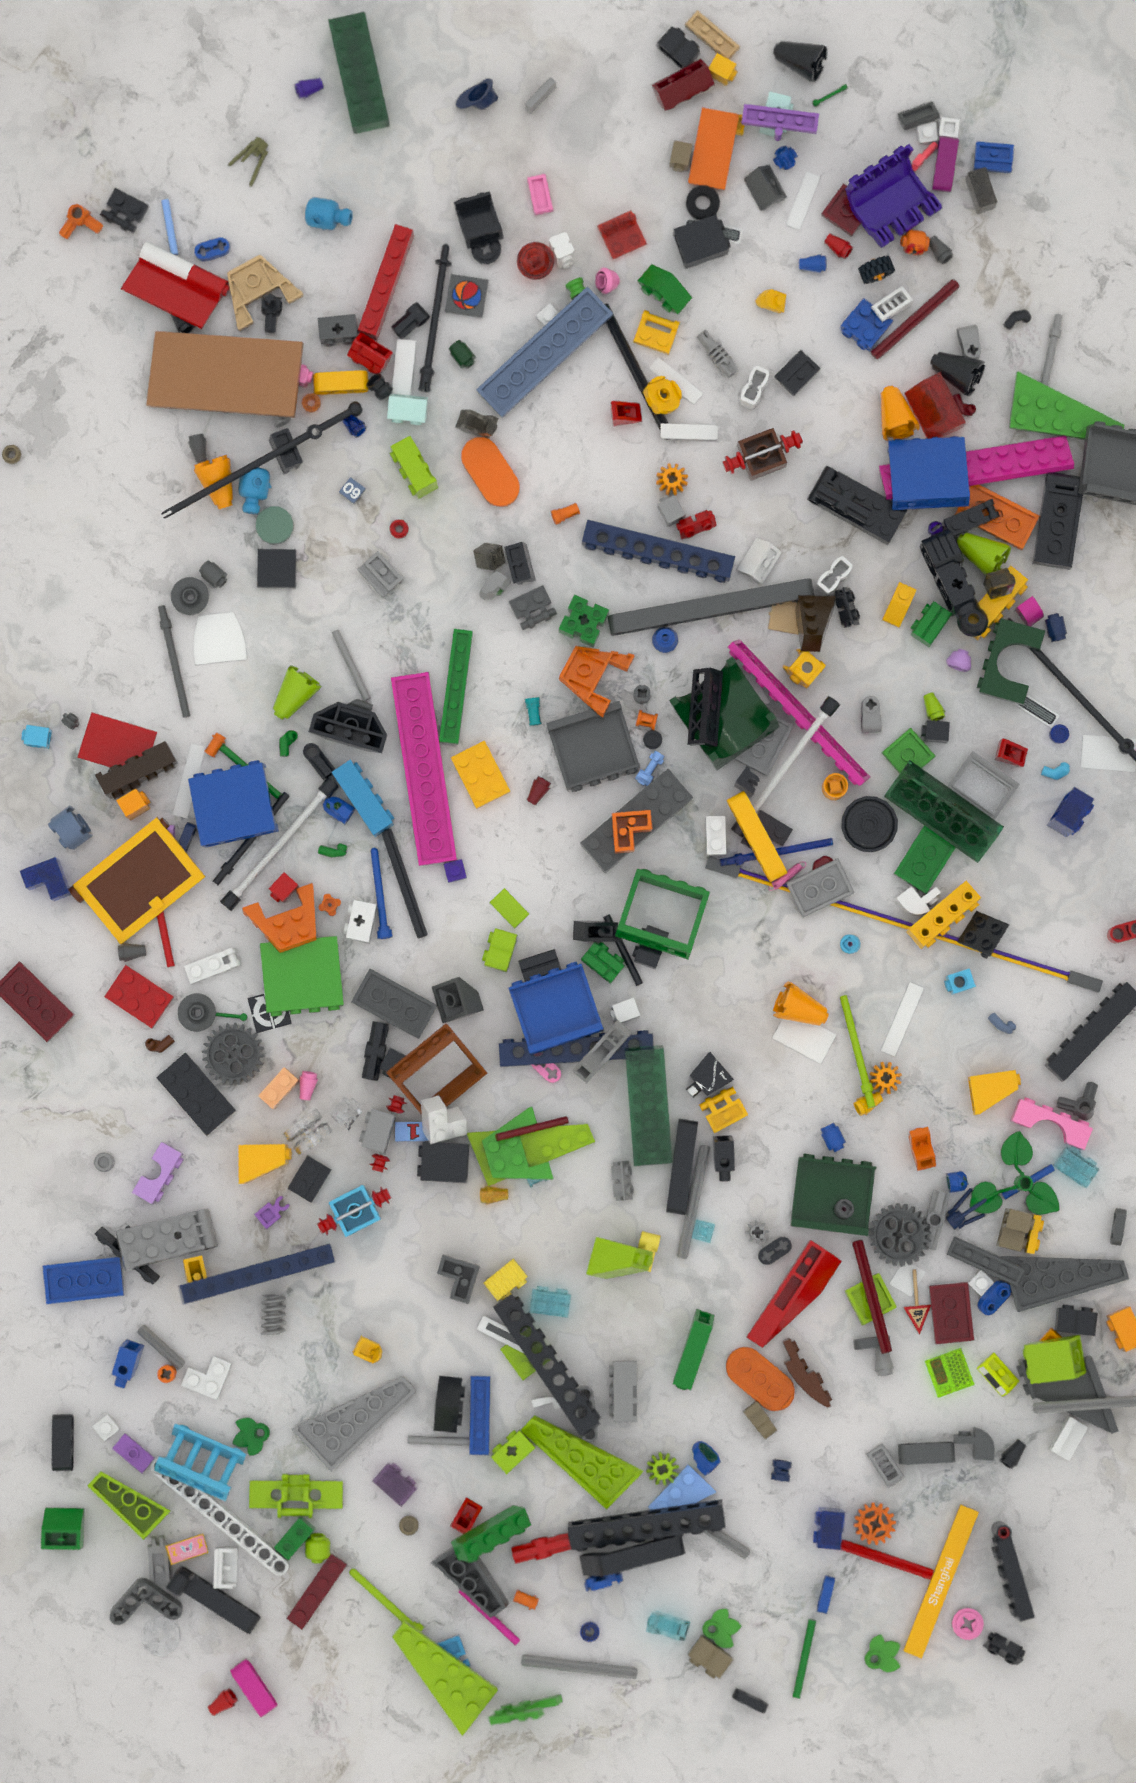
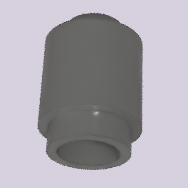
[199,560,227,588]

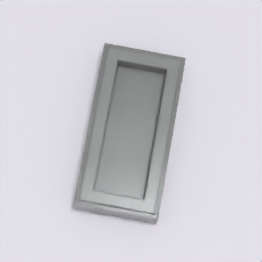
[525,77,556,114]

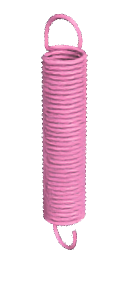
[768,861,806,891]

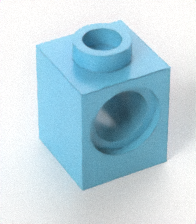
[21,725,52,749]
[944,968,976,995]

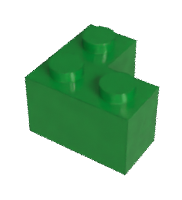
[637,264,692,314]

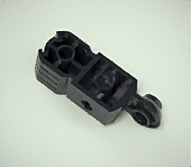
[920,529,989,637]

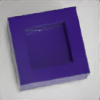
[444,859,467,883]

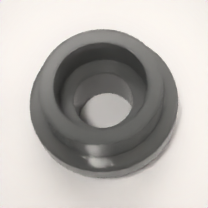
[61,712,80,730]

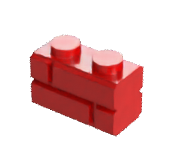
[347,332,393,374]

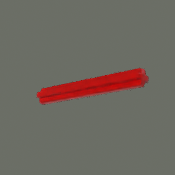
[840,1540,933,1579]

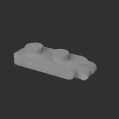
[148,1535,170,1589]

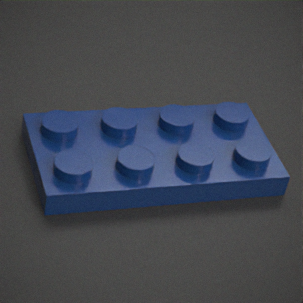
[43,1257,124,1304]

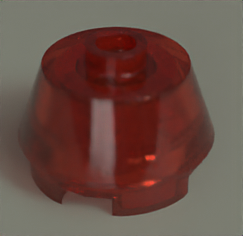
[517,242,554,280]

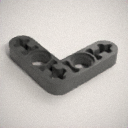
[110,1578,183,1625]

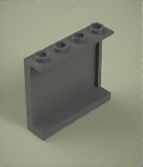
[1078,421,1136,505]
[546,701,640,792]

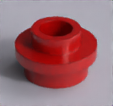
[390,519,409,539]

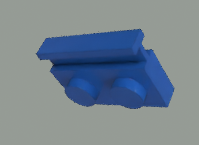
[974,141,1014,173]

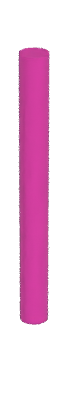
[458,1590,520,1646]

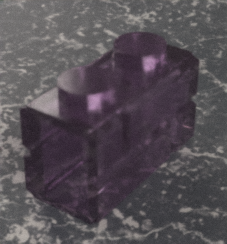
[372,1462,417,1507]

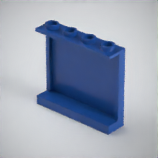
[888,436,970,510]
[188,760,279,848]
[508,962,604,1055]

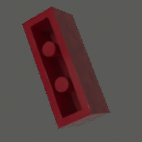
[652,59,715,111]

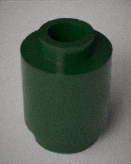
[449,340,476,369]

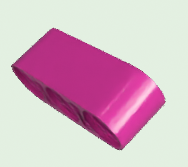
[230,1659,278,1717]

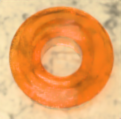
[302,393,321,412]

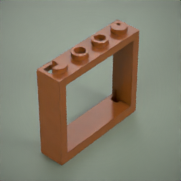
[386,1023,487,1115]

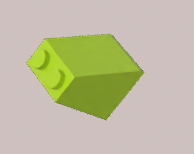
[586,1237,653,1279]
[1023,1335,1087,1384]

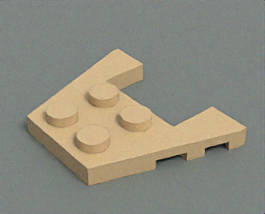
[227,255,304,332]

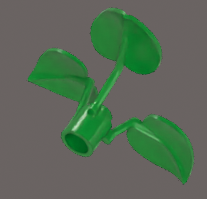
[969,1131,1060,1215]

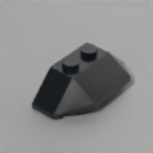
[308,702,388,754]

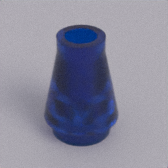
[342,416,367,438]

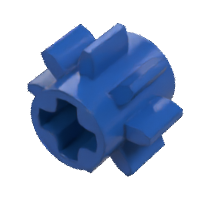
[773,146,798,170]

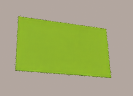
[489,888,529,929]

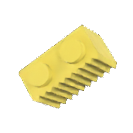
[483,1258,528,1301]

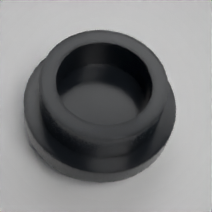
[643,730,662,749]

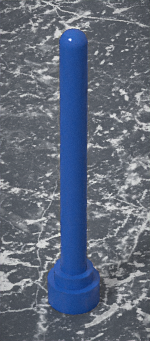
[371,848,393,939]

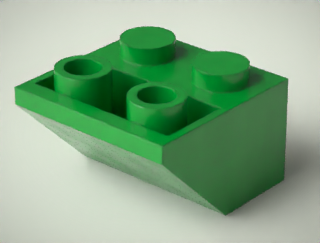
[41,1508,84,1550]

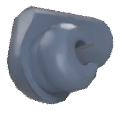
[988,1013,1016,1034]

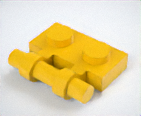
[699,1086,748,1133]

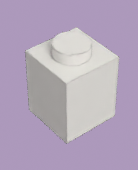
[610,997,640,1023]

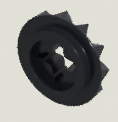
[471,240,501,265]

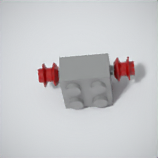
[359,1095,407,1173]

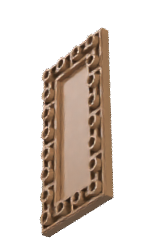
[146,331,304,418]

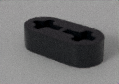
[758,1237,792,1265]
[732,1688,769,1714]

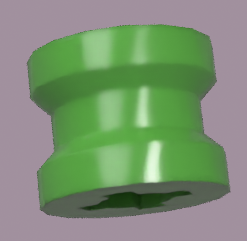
[565,277,586,300]

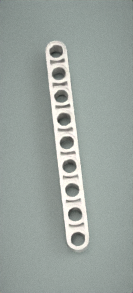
[151,1456,290,1576]

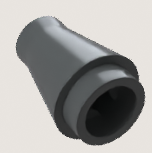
[929,235,953,264]
[188,433,207,462]
[118,943,146,962]

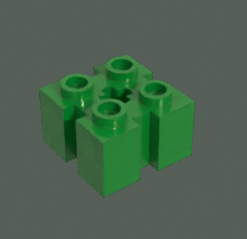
[559,594,609,648]

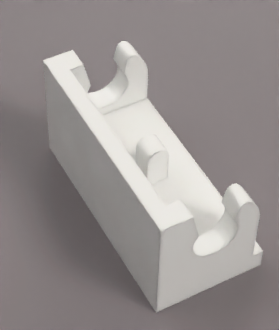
[213,1547,238,1589]

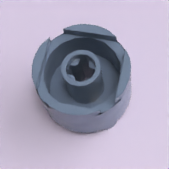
[48,805,93,850]

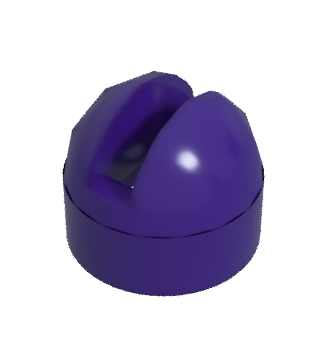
[928,521,944,536]

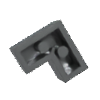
[437,1255,480,1304]

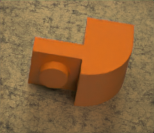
[908,1127,936,1171]

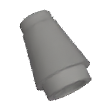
[875,1347,894,1376]

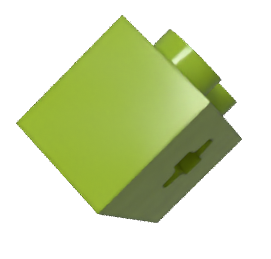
[491,1430,536,1475]

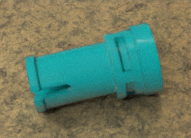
[525,697,542,726]

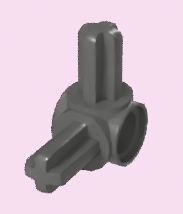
[1057,1082,1098,1120]

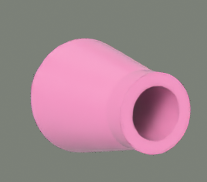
[299,1071,318,1100]

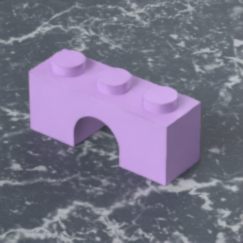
[132,1142,184,1204]

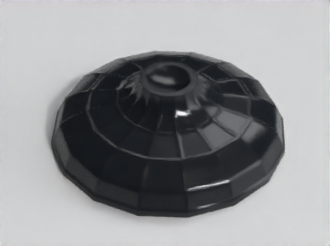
[841,796,898,852]

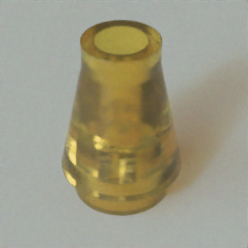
[480,1186,508,1205]

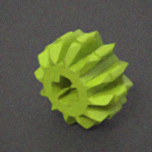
[646,1452,679,1486]

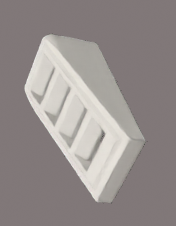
[871,286,913,322]

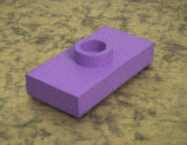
[112,1433,155,1473]

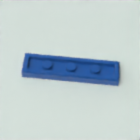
[469,1376,490,1455]

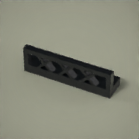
[687,667,723,747]

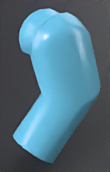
[1041,762,1070,780]

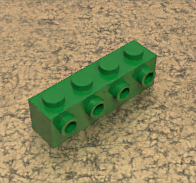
[451,1505,531,1563]

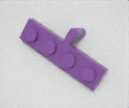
[741,104,819,141]

